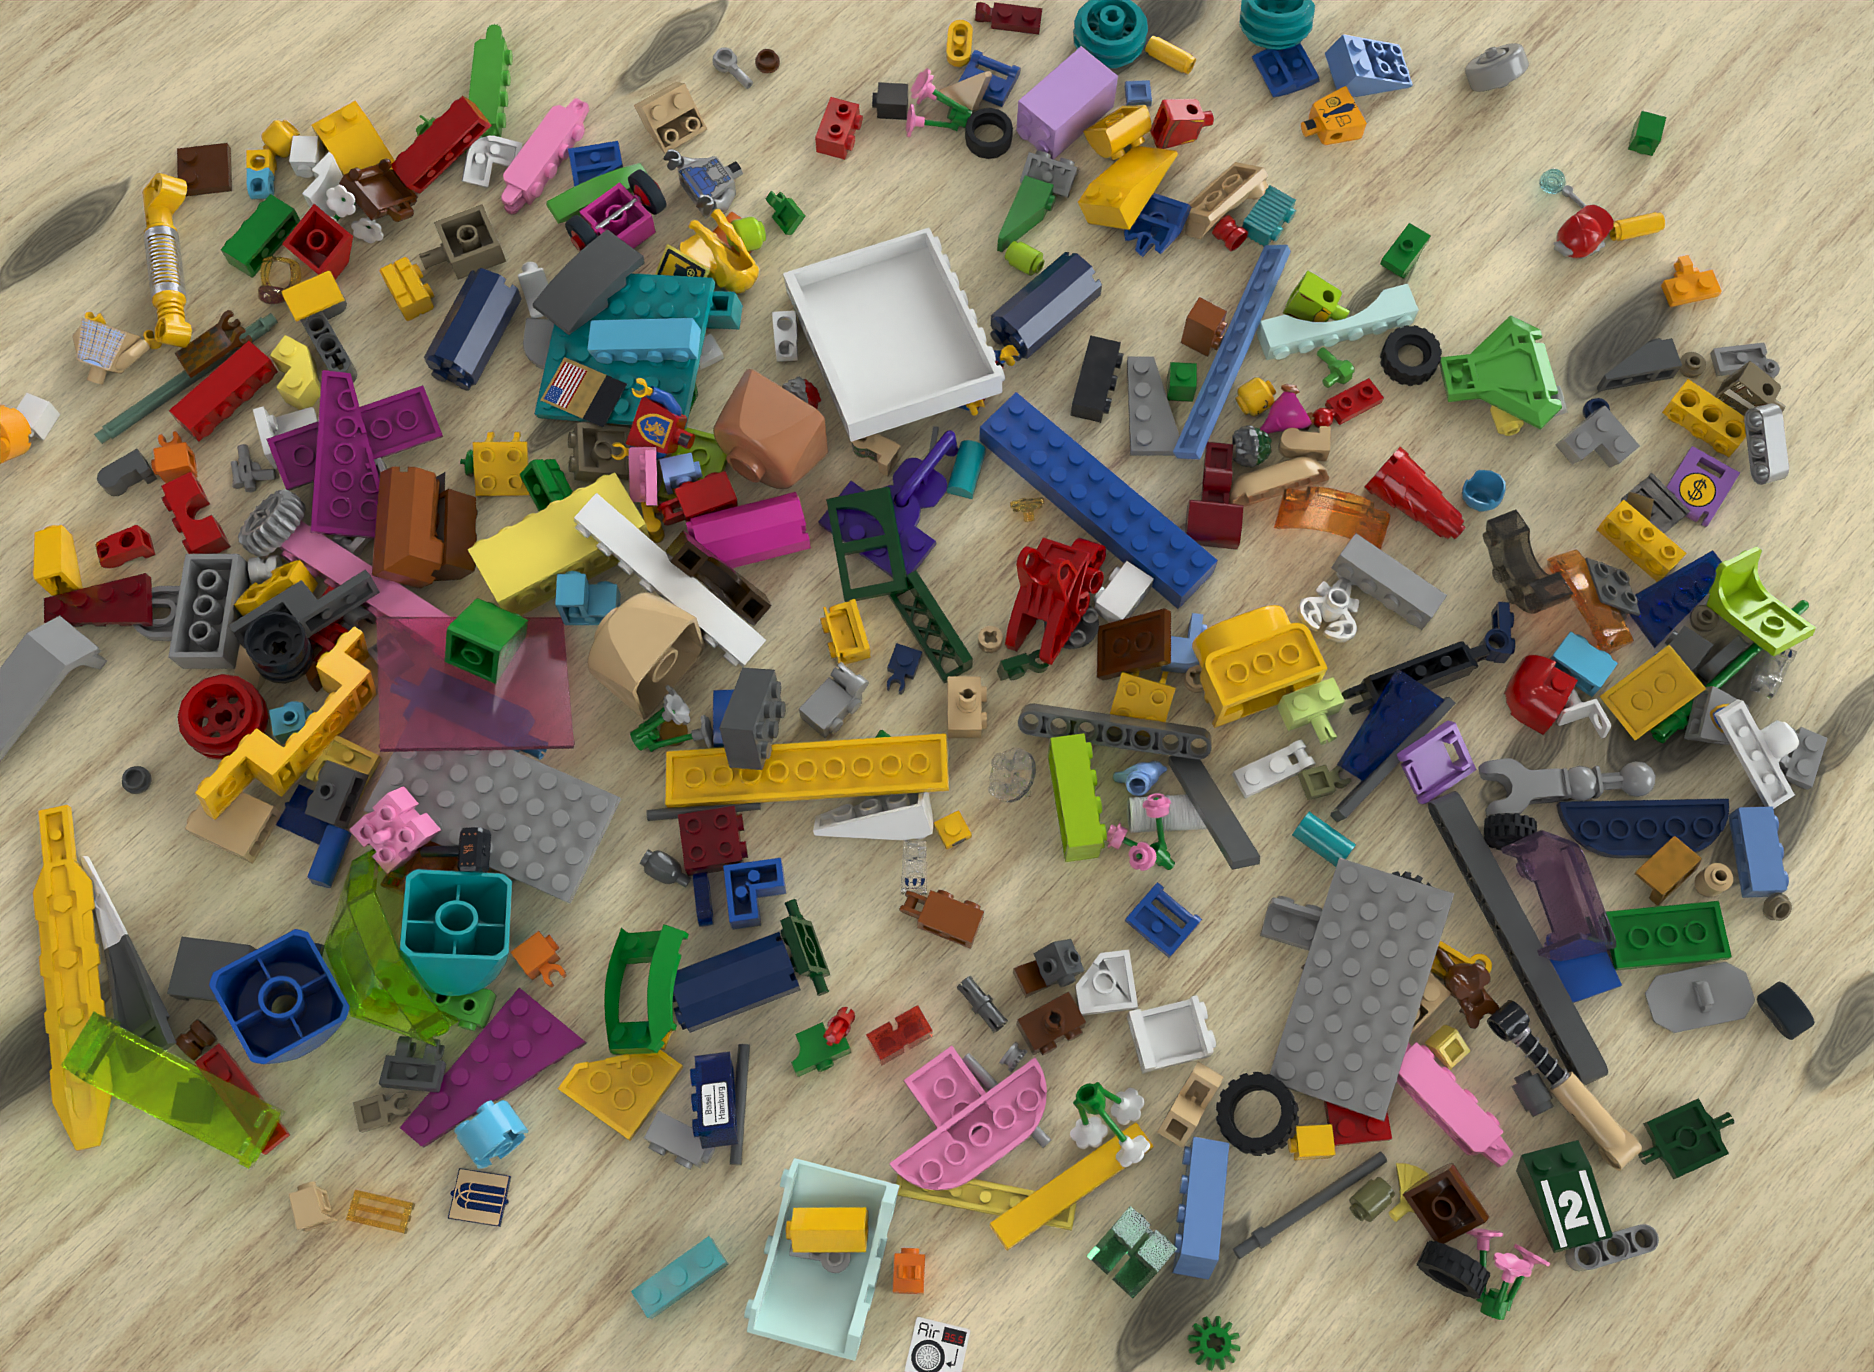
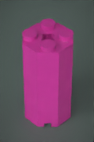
[686,492,811,568]

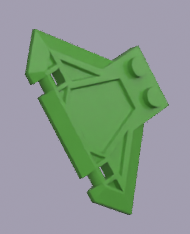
[1439,315,1562,430]

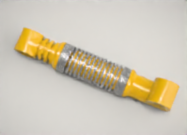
[142,173,192,348]

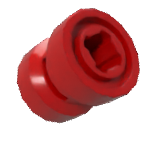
[1212,215,1248,252]

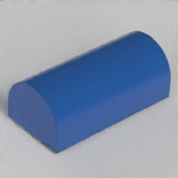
[307,824,352,888]

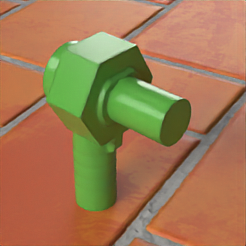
[1317,347,1355,388]

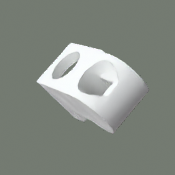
[772,311,798,362]

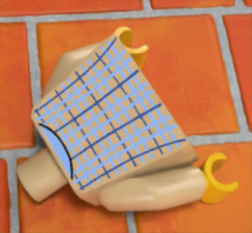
[72,312,162,385]

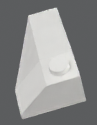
[813,792,933,840]

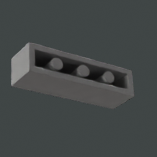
[1331,533,1447,630]

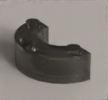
[1483,509,1573,614]

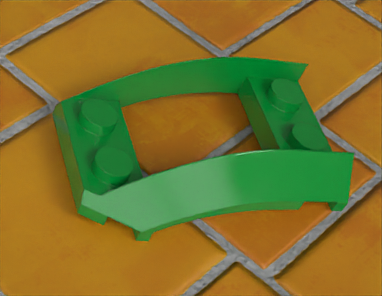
[604,924,689,1055]

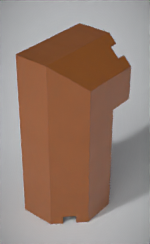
[372,467,444,589]

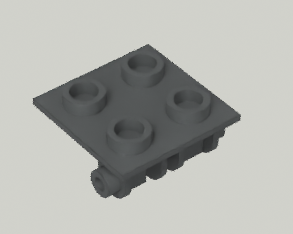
[1585,558,1641,622]

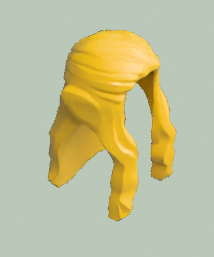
[679,209,759,294]

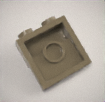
[568,422,630,482]

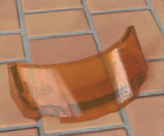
[1274,486,1391,550]
[1547,549,1634,655]

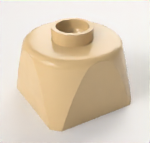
[587,592,705,720]

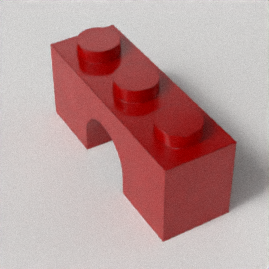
[161,472,231,554]

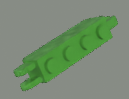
[469,24,513,140]

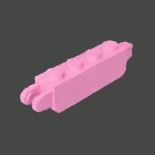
[501,98,589,215]
[1396,1042,1513,1168]

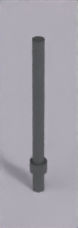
[1233,1151,1387,1259]

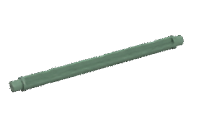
[94,313,278,444]

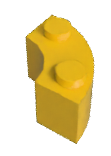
[234,560,318,616]

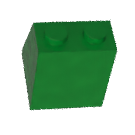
[444,598,528,684]

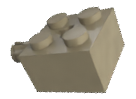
[419,204,506,280]

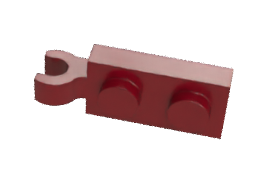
[975,2,1043,35]

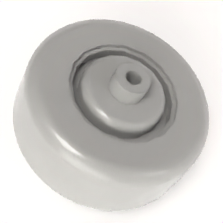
[1465,43,1529,92]

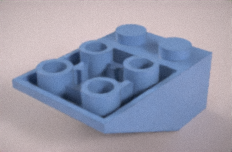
[1325,34,1413,97]

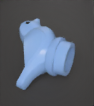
[1113,761,1167,796]

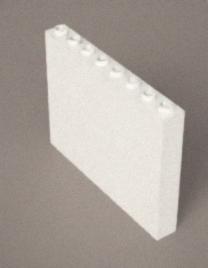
[783,228,1005,442]

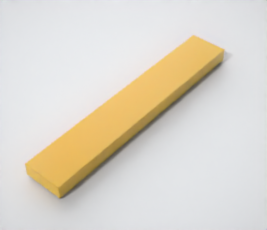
[989,1122,1154,1251]

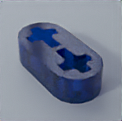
[693,872,714,927]

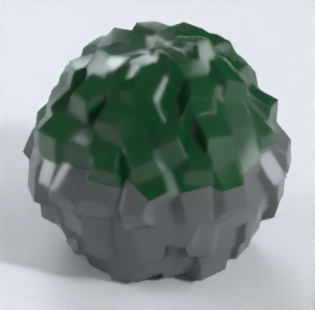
[1232,426,1272,468]

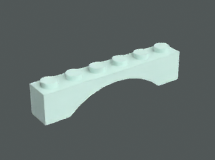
[1256,284,1419,360]

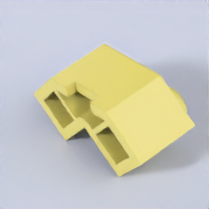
[270,335,321,410]

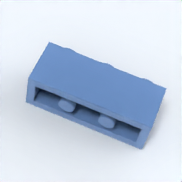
[1728,807,1789,898]

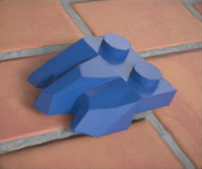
[1124,193,1192,257]

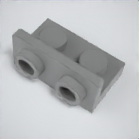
[1020,150,1079,198]
[1260,896,1322,951]

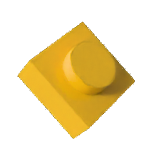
[934,810,972,850]

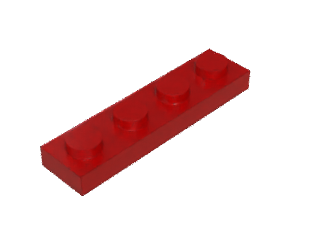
[195,1043,290,1155]

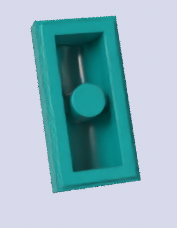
[947,440,986,499]
[1292,811,1356,867]

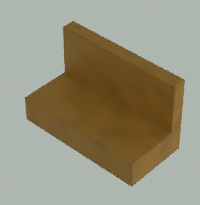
[1635,836,1702,906]

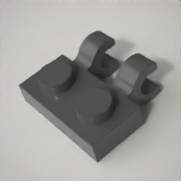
[379,1036,446,1093]

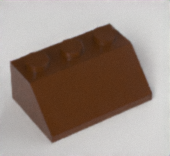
[431,489,478,581]

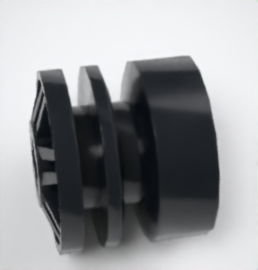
[244,611,314,684]

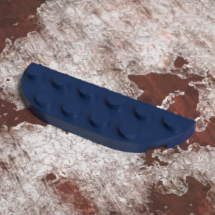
[1556,798,1729,858]

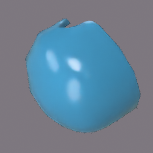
[1462,470,1506,512]

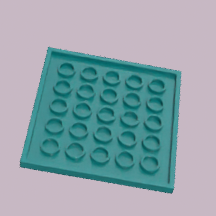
[534,273,715,429]

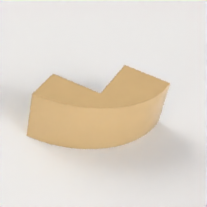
[1157,1061,1224,1148]

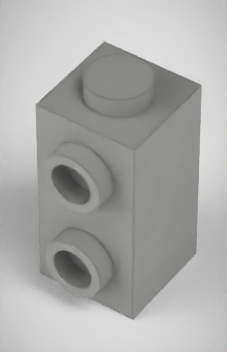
[644,1111,715,1170]

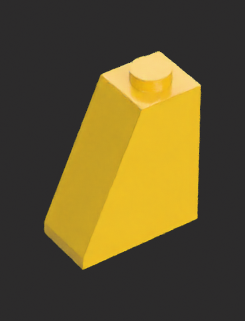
[33,525,83,596]

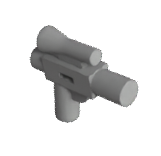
[231,444,276,492]

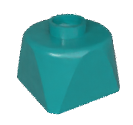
[400,869,512,996]

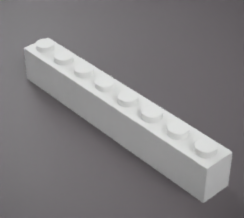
[574,493,766,667]

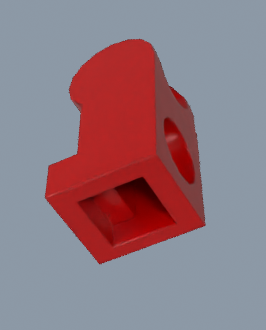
[95,525,156,568]

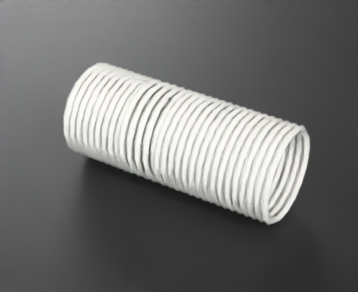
[1127,794,1207,833]

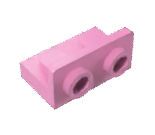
[629,447,657,505]

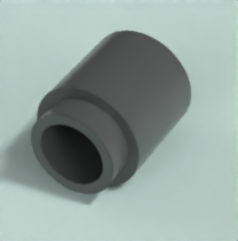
[1512,1070,1554,1117]

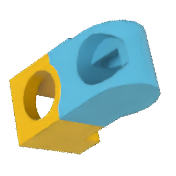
[246,149,277,199]

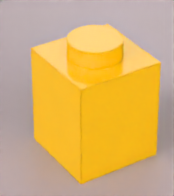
[1287,1124,1336,1160]

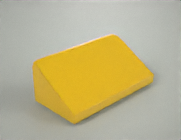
[282,271,345,322]

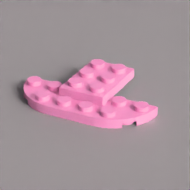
[889,1046,1047,1191]

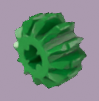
[1187,1316,1241,1371]

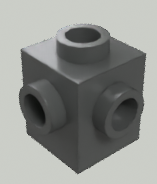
[1033,939,1085,987]

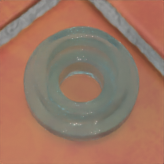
[1539,169,1566,194]

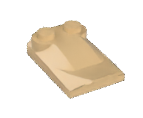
[1185,162,1268,239]

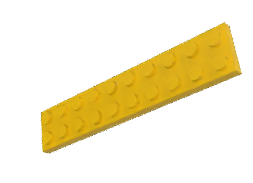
[665,733,949,808]

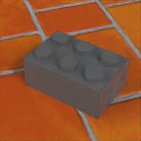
[719,667,786,770]

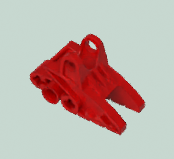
[1005,537,1106,665]

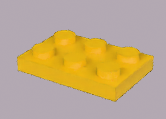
[1599,645,1706,740]

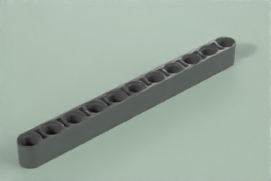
[1428,791,1608,1086]

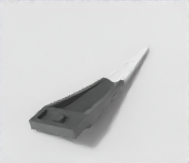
[81,856,176,1074]

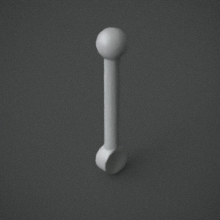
[1562,185,1587,208]

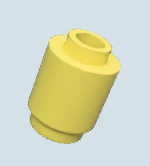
[1490,405,1524,436]

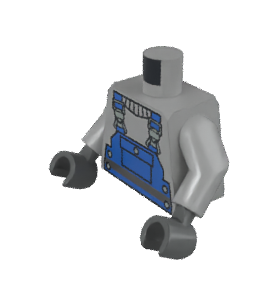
[663,149,743,219]

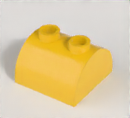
[1083,105,1152,160]

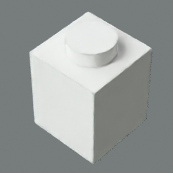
[289,136,325,178]
[16,393,60,440]

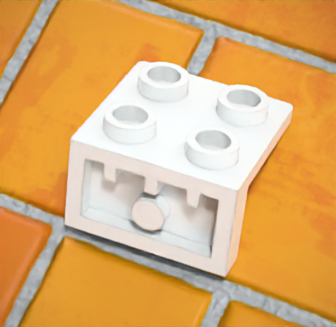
[253,406,318,469]

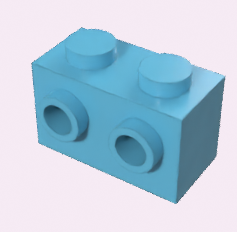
[1550,631,1618,697]

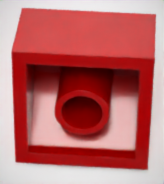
[282,204,353,280]

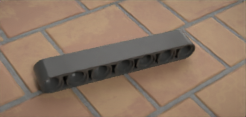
[1018,703,1212,759]

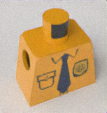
[1301,86,1367,145]

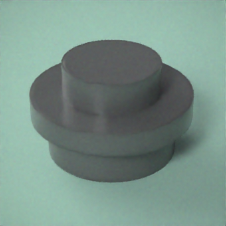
[122,766,152,794]

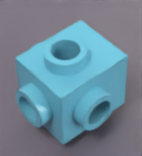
[269,701,314,744]

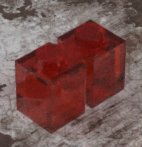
[866,1005,933,1066]

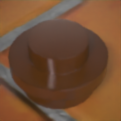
[755,49,780,74]

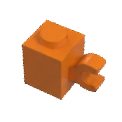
[151,431,198,483]
[510,931,567,988]

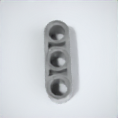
[1744,403,1789,485]
[1565,1224,1659,1272]

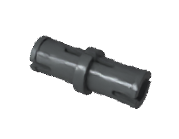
[957,976,1008,1033]

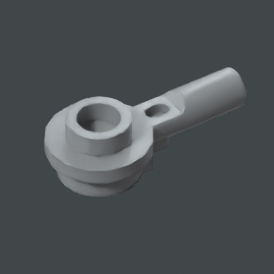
[713,47,753,89]
[789,1244,851,1273]

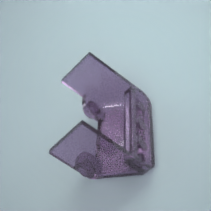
[1501,830,1617,961]

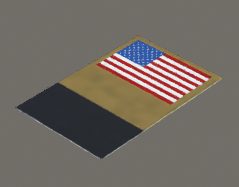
[541,357,627,427]

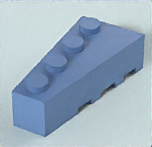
[1173,1137,1229,1280]

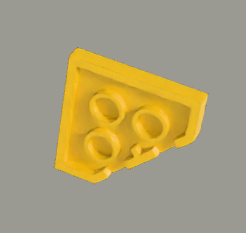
[557,1050,683,1141]

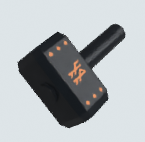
[420,827,491,873]

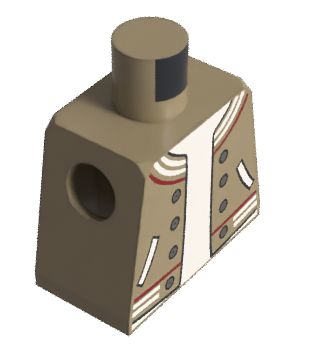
[1715,361,1786,416]

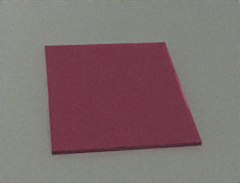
[375,617,575,752]

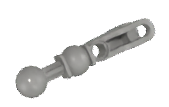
[1478,758,1656,818]

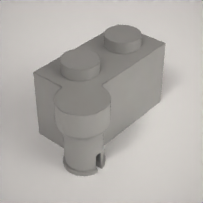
[799,662,869,738]

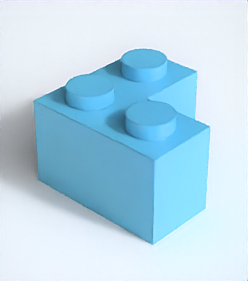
[555,571,621,625]

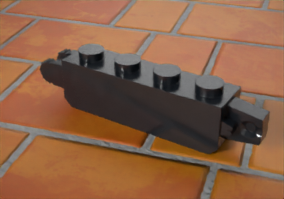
[1341,641,1490,715]

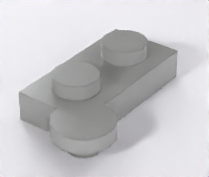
[1710,343,1780,379]

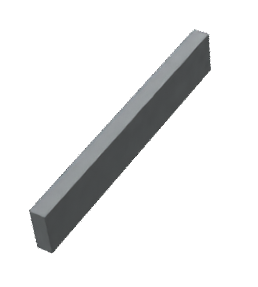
[1330,697,1456,822]
[1168,756,1260,870]

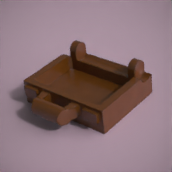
[339,158,418,222]

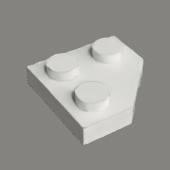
[1075,950,1138,1016]

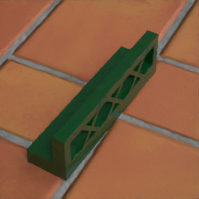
[888,570,973,684]

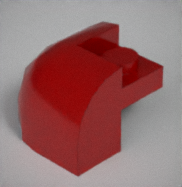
[1504,655,1578,735]

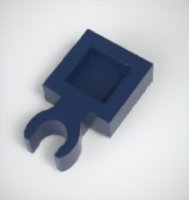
[887,643,922,695]

